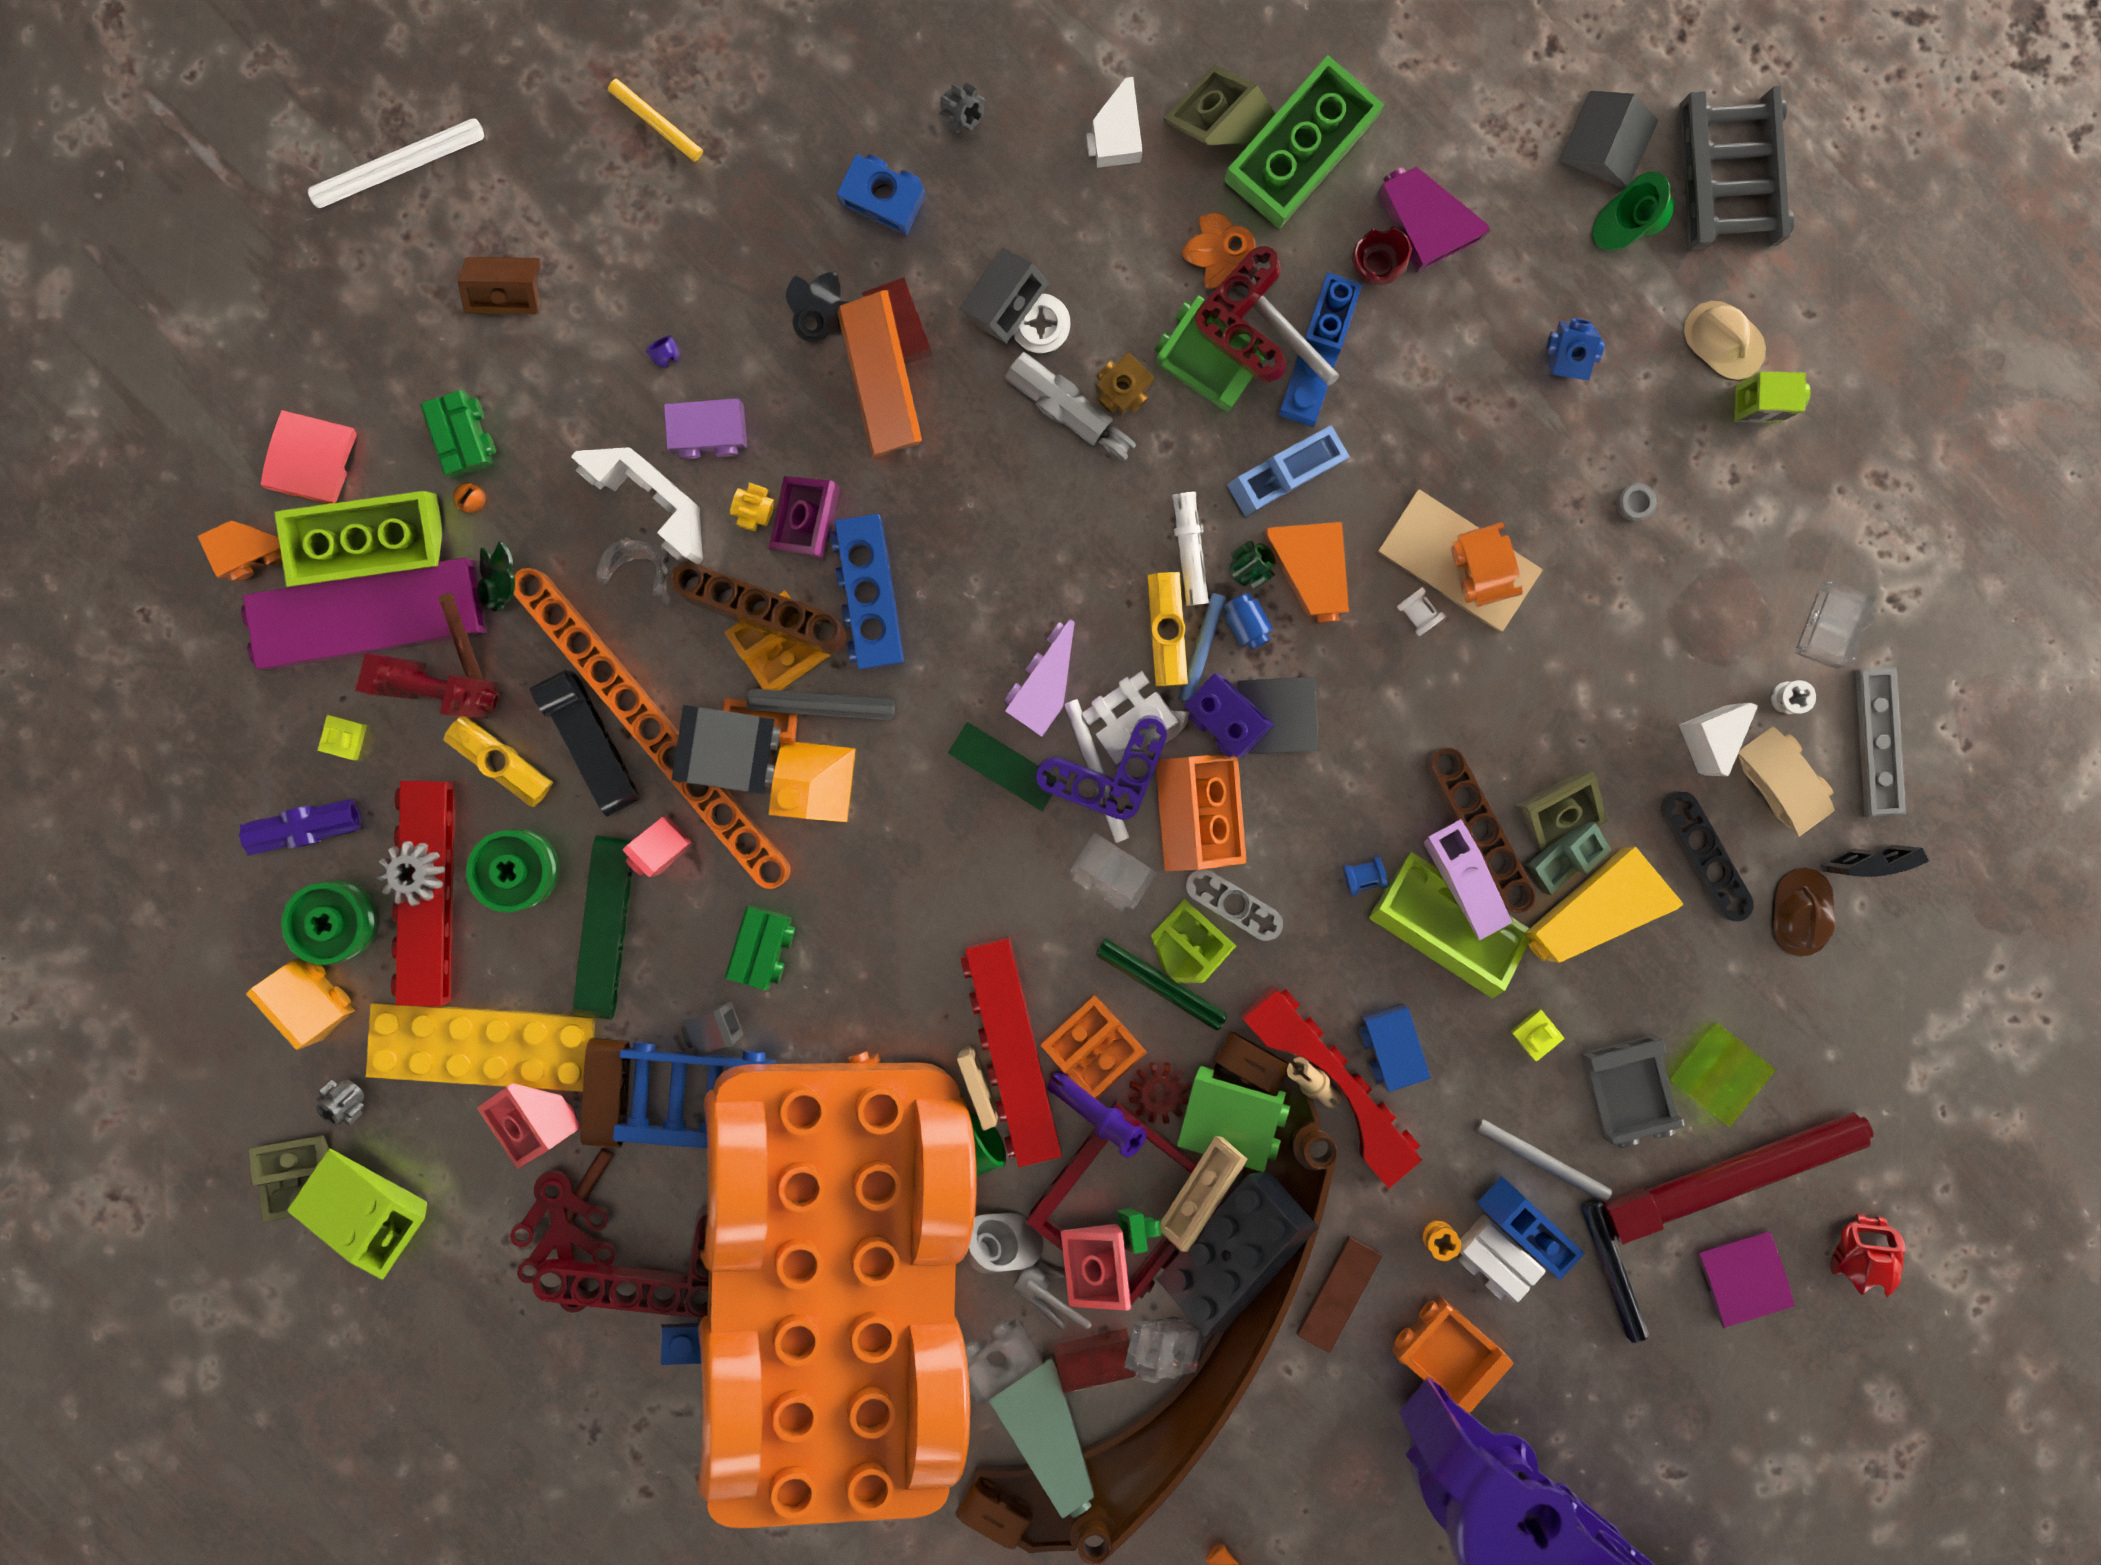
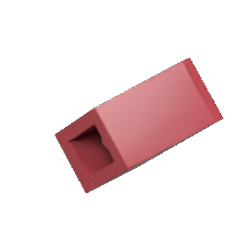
[623,816,694,877]

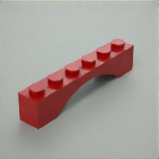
[1240,986,1423,1189]

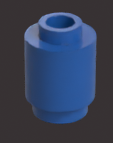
[1223,592,1274,650]

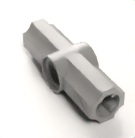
[1005,352,1113,446]

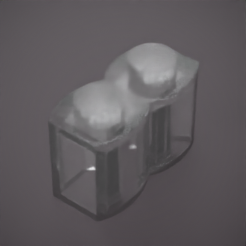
[1070,832,1157,912]

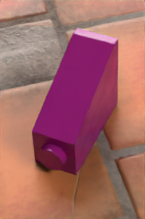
[1377,166,1490,272]

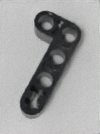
[530,670,641,817]

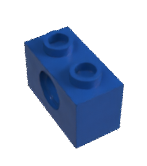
[837,154,926,236]

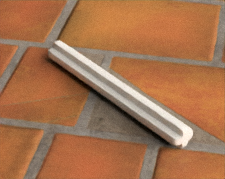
[308,118,484,208]

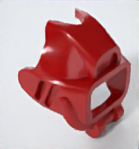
[1831,1214,1906,1298]

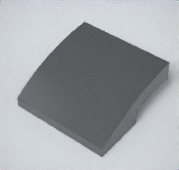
[1238,677,1319,754]

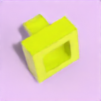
[317,715,367,760]
[1510,1008,1565,1062]

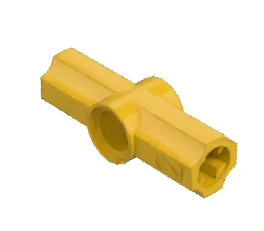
[1147,572,1188,687]
[443,717,554,808]

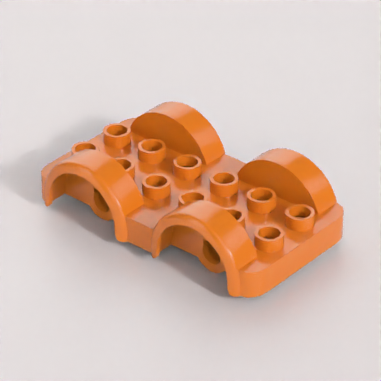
[695,1063,976,1528]

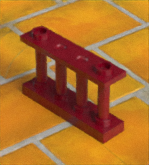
[355,652,499,719]

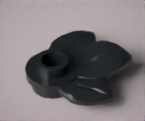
[786,271,849,342]

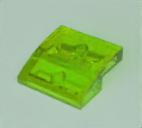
[1669,1022,1776,1128]

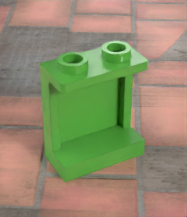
[1154,295,1265,413]
[1177,1066,1290,1172]

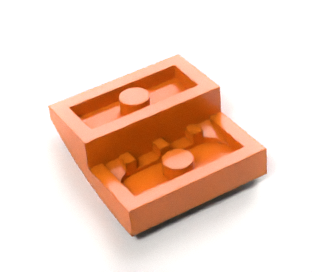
[1040,995,1148,1099]

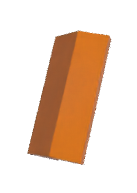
[837,290,922,459]

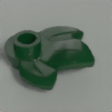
[477,541,515,612]

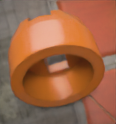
[453,483,486,514]

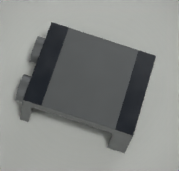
[672,705,780,794]

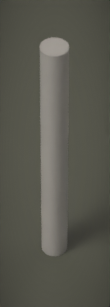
[1234,286,1339,386]
[1475,1119,1612,1202]

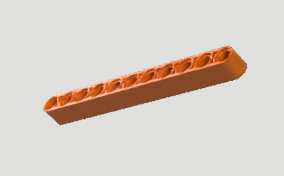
[514,568,791,889]

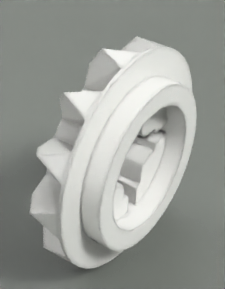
[1013,294,1071,355]

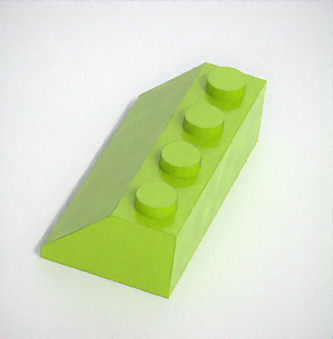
[274,491,443,587]

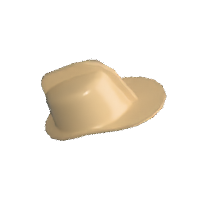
[1684,301,1766,380]

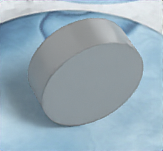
[1616,483,1657,522]

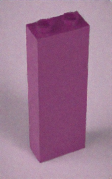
[241,557,487,671]

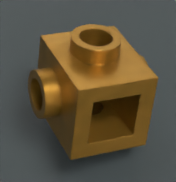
[1096,352,1155,416]

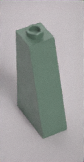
[988,1355,1094,1519]

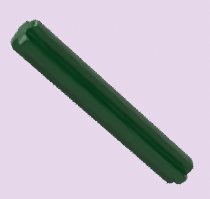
[1096,939,1227,1031]

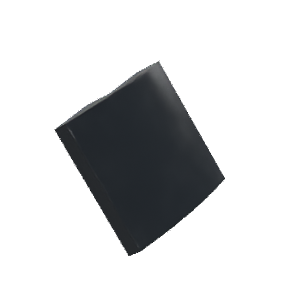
[1820,845,1929,877]

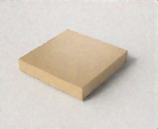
[957,1045,998,1130]

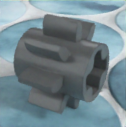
[938,83,986,133]
[316,1080,364,1126]

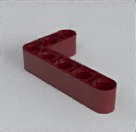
[532,1204,709,1319]

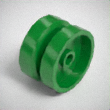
[466,829,560,913]
[281,880,380,965]

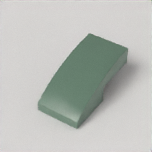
[1526,821,1611,895]

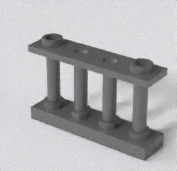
[1680,86,1794,252]

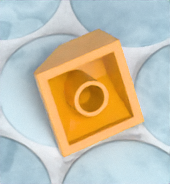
[769,742,856,822]

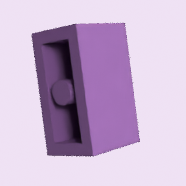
[664,398,747,460]

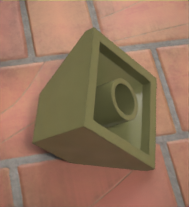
[1163,65,1275,145]

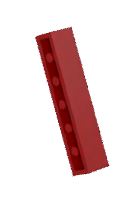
[391,780,455,1007]
[960,936,1062,1168]

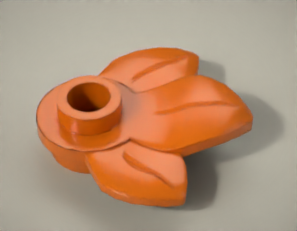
[1181,213,1256,289]

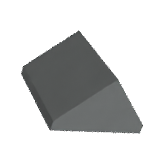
[1559,90,1658,189]

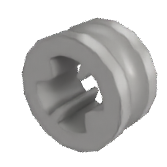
[1098,426,1136,461]

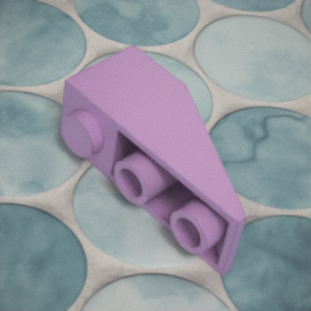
[1004,619,1074,737]
[1423,819,1513,941]

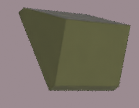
[1515,771,1607,853]

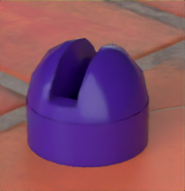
[646,335,679,368]

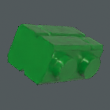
[420,390,496,479]
[724,904,796,991]

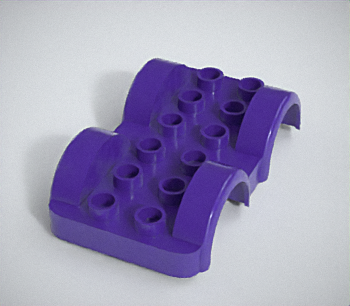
[1399,1377,1655,1565]

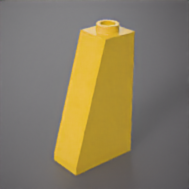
[1525,847,1683,963]

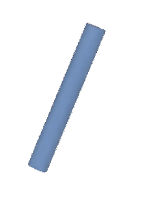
[1178,593,1226,702]

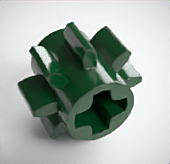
[1230,540,1276,589]

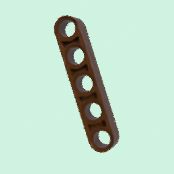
[670,562,847,654]
[1425,747,1536,913]

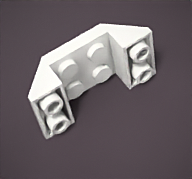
[571,448,703,565]

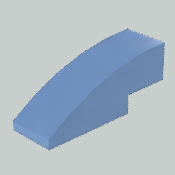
[1227,425,1350,517]

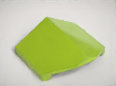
[1151,898,1236,983]

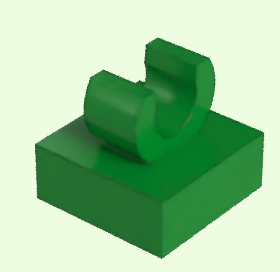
[1116,1208,1162,1254]

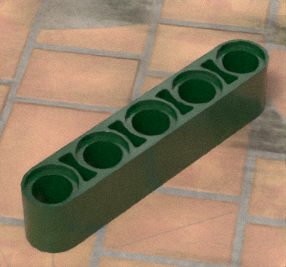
[573,835,633,1020]

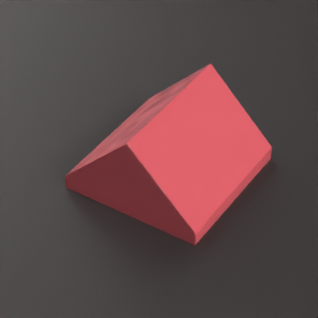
[1061,1224,1131,1311]

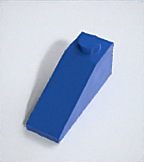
[1477,1176,1585,1280]

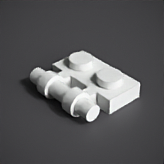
[1082,671,1179,765]

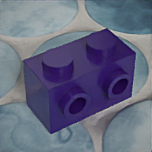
[1184,673,1274,758]

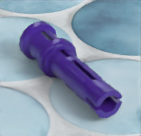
[1047,1071,1146,1158]

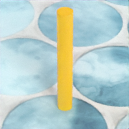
[608,79,703,162]

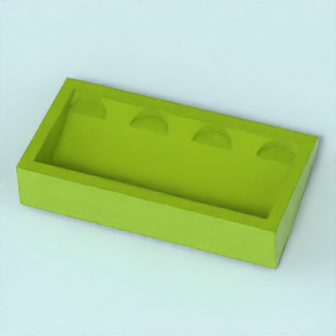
[1369,851,1530,999]

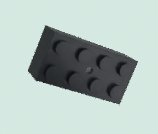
[1157,1171,1319,1337]

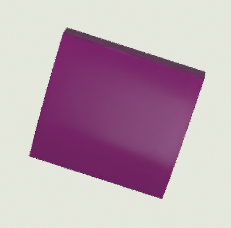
[1697,1231,1795,1328]

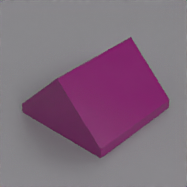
[768,476,840,561]

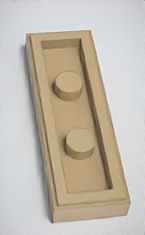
[1160,1136,1248,1252]

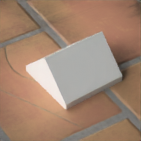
[1679,703,1758,776]

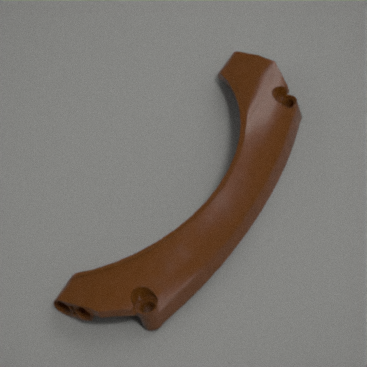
[955,1031,1338,1565]

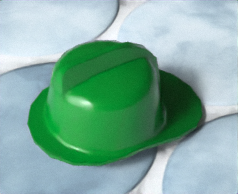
[1592,171,1675,251]

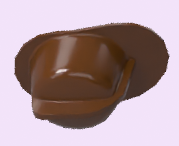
[1773,867,1835,957]

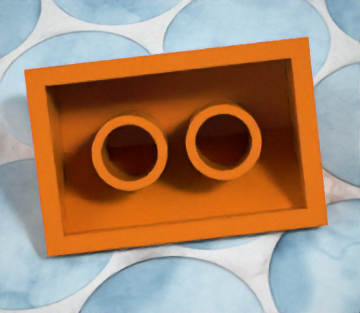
[1156,754,1247,871]

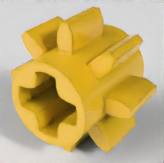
[730,483,775,531]

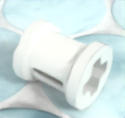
[1397,587,1445,636]
[1770,680,1816,715]

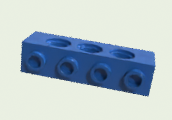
[830,514,905,670]

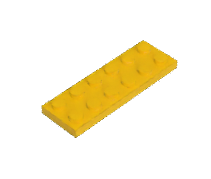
[366,1002,595,1092]

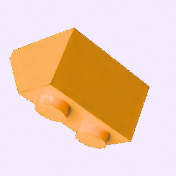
[246,958,355,1050]

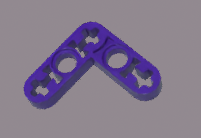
[1036,715,1167,820]

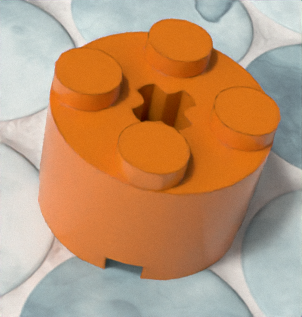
[1451,522,1522,607]

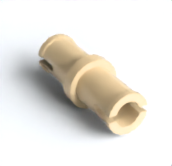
[1287,1057,1342,1109]

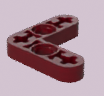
[1195,246,1287,382]

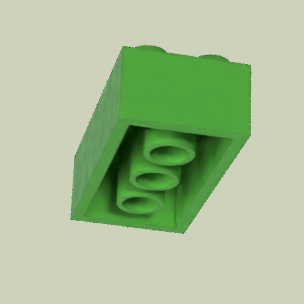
[1224,55,1384,230]

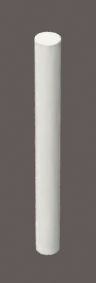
[1064,699,1129,843]

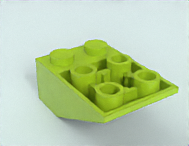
[287,1148,428,1280]

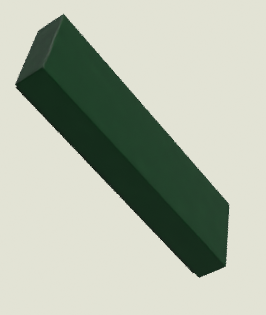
[948,722,1059,811]

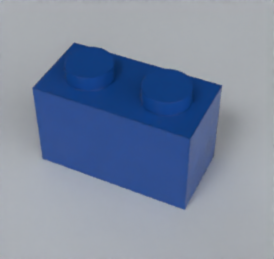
[1358,1003,1431,1092]

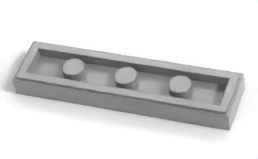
[1855,667,1906,817]

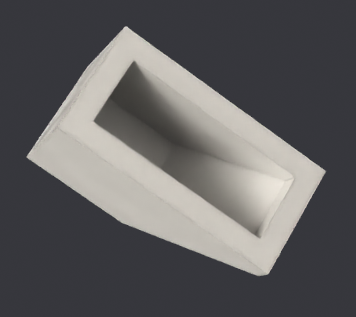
[1086,77,1142,168]

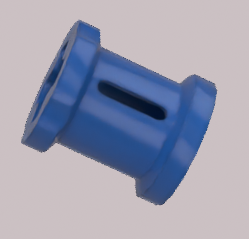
[1343,856,1388,897]

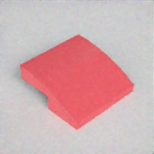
[261,410,357,504]

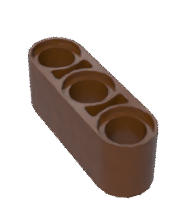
[580,1038,631,1148]

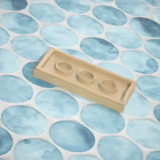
[1377,489,1543,633]

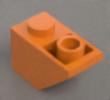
[197,520,282,582]

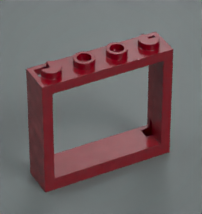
[1026,1099,1198,1305]

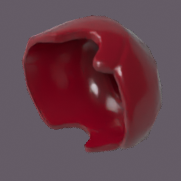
[1352,226,1412,285]

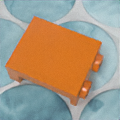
[1392,1295,1514,1414]

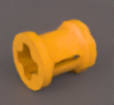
[1422,1220,1462,1261]

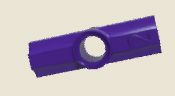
[239,799,361,856]

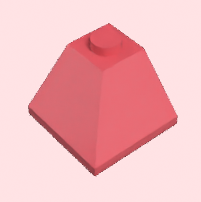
[477,1083,581,1169]

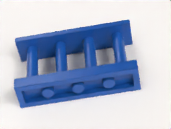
[613,1042,776,1149]

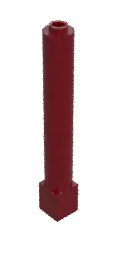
[1601,1112,1874,1245]

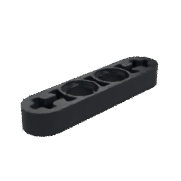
[1661,791,1754,921]

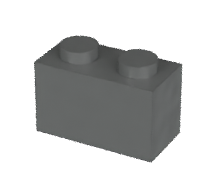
[959,248,1050,343]

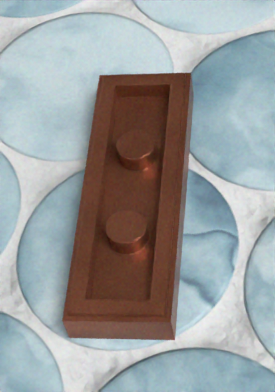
[1296,1236,1382,1353]

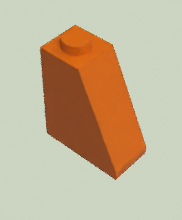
[1263,522,1349,623]

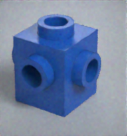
[1546,318,1604,381]

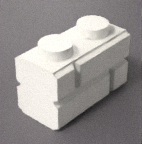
[1458,1214,1546,1303]

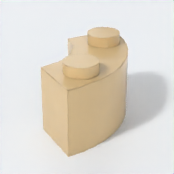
[1738,726,1835,837]

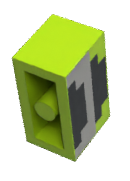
[1735,371,1811,423]

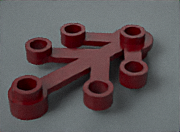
[510,1171,615,1313]

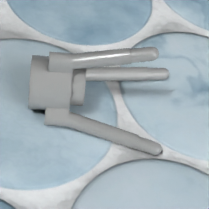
[1013,1260,1091,1329]

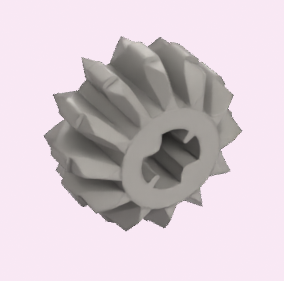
[376,841,445,906]

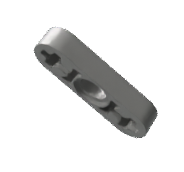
[1185,869,1283,941]

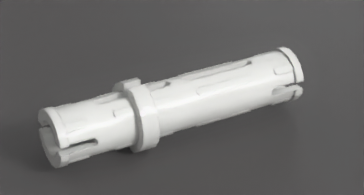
[1172,492,1209,606]

